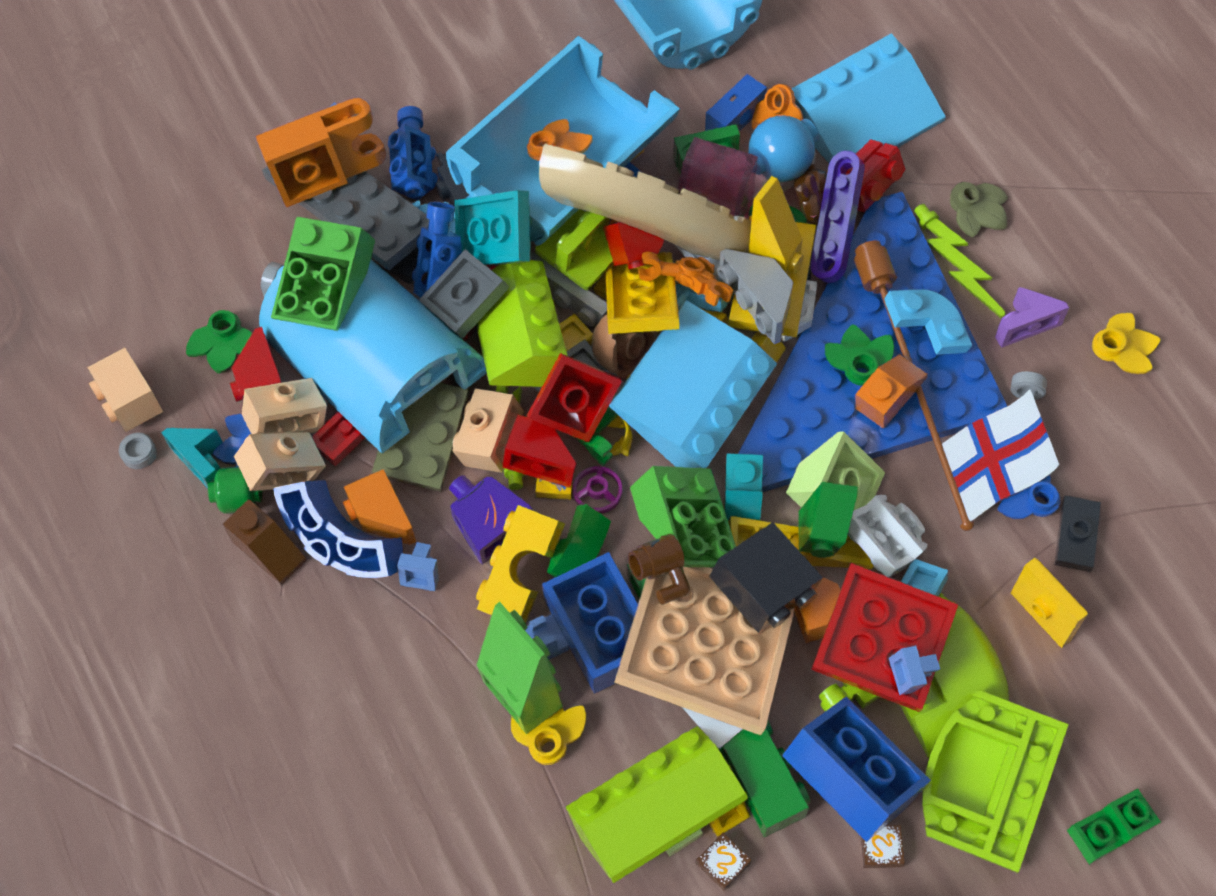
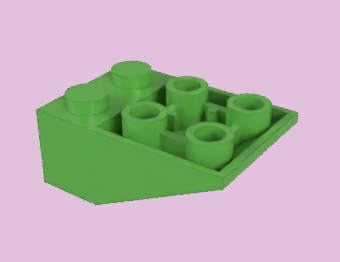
[271,217,375,331]
[630,466,736,567]
[477,602,563,734]

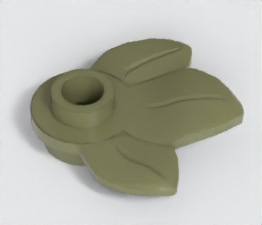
[950,182,1008,238]

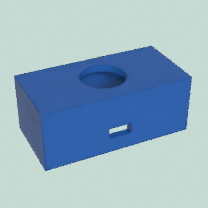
[705,74,767,131]

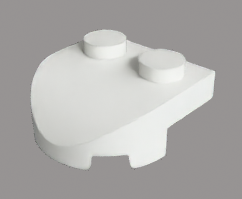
[848,495,928,577]

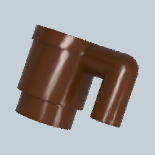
[628,534,690,605]

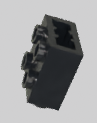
[709,522,823,633]

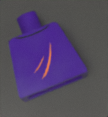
[449,475,533,565]

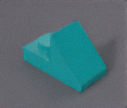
[161,428,223,489]
[724,453,763,521]

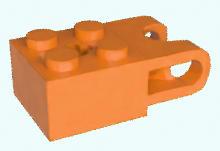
[255,98,386,208]

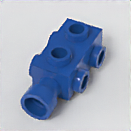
[388,106,438,201]
[412,202,462,299]

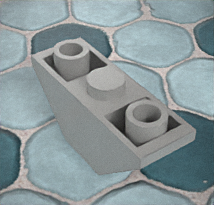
[717,249,793,344]

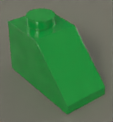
[798,482,858,558]

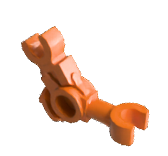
[638,252,733,306]

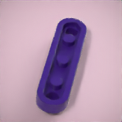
[810,151,865,283]

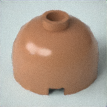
[592,314,658,379]

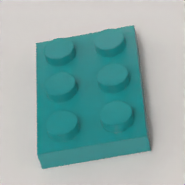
[455,190,531,266]

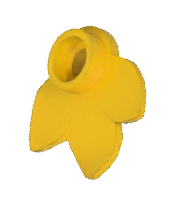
[1092,313,1160,374]
[511,706,586,765]

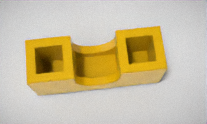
[476,505,565,623]

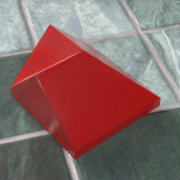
[527,353,622,442]

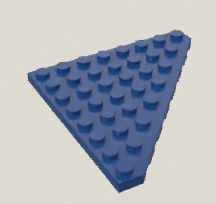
[738,192,1007,492]

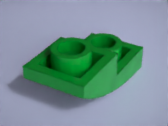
[547,504,611,577]
[1067,788,1161,865]

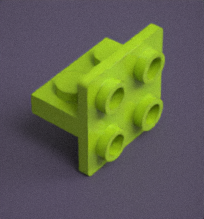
[535,209,613,290]

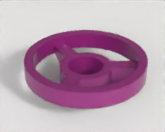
[573,466,622,514]

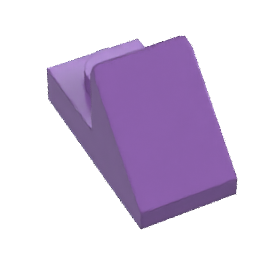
[995,287,1069,348]

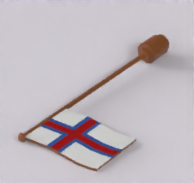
[854,240,1059,531]

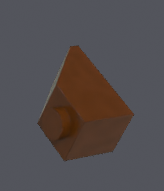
[222,499,307,585]

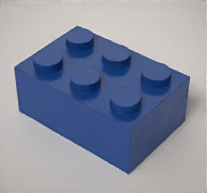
[542,552,638,694]
[782,697,931,842]

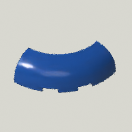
[273,480,403,578]

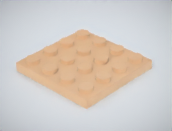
[614,567,795,735]

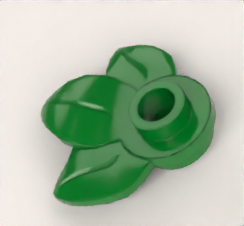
[186,310,252,374]
[825,324,894,386]

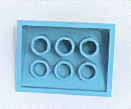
[792,33,946,163]
[609,300,777,468]

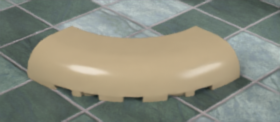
[539,144,751,261]

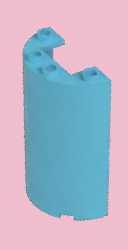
[614,0,762,70]
[446,36,680,246]
[259,259,487,453]

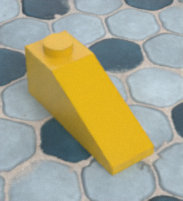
[749,176,804,276]

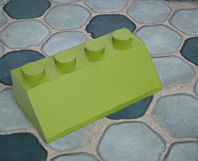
[476,260,567,387]
[566,726,748,883]

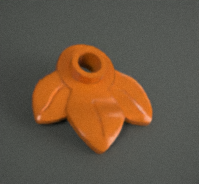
[752,84,803,130]
[527,119,593,161]

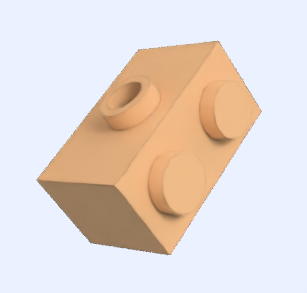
[87,348,163,432]
[242,378,327,434]
[452,389,524,473]
[234,431,326,491]

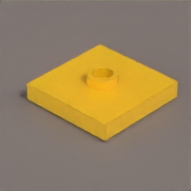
[1011,558,1088,648]

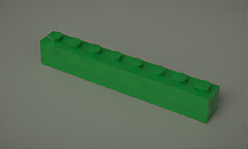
[627,564,810,838]

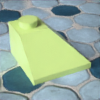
[786,431,885,510]

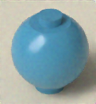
[748,115,819,183]

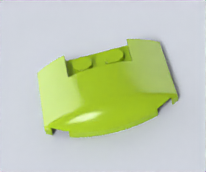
[900,593,1009,758]
[922,690,1069,873]

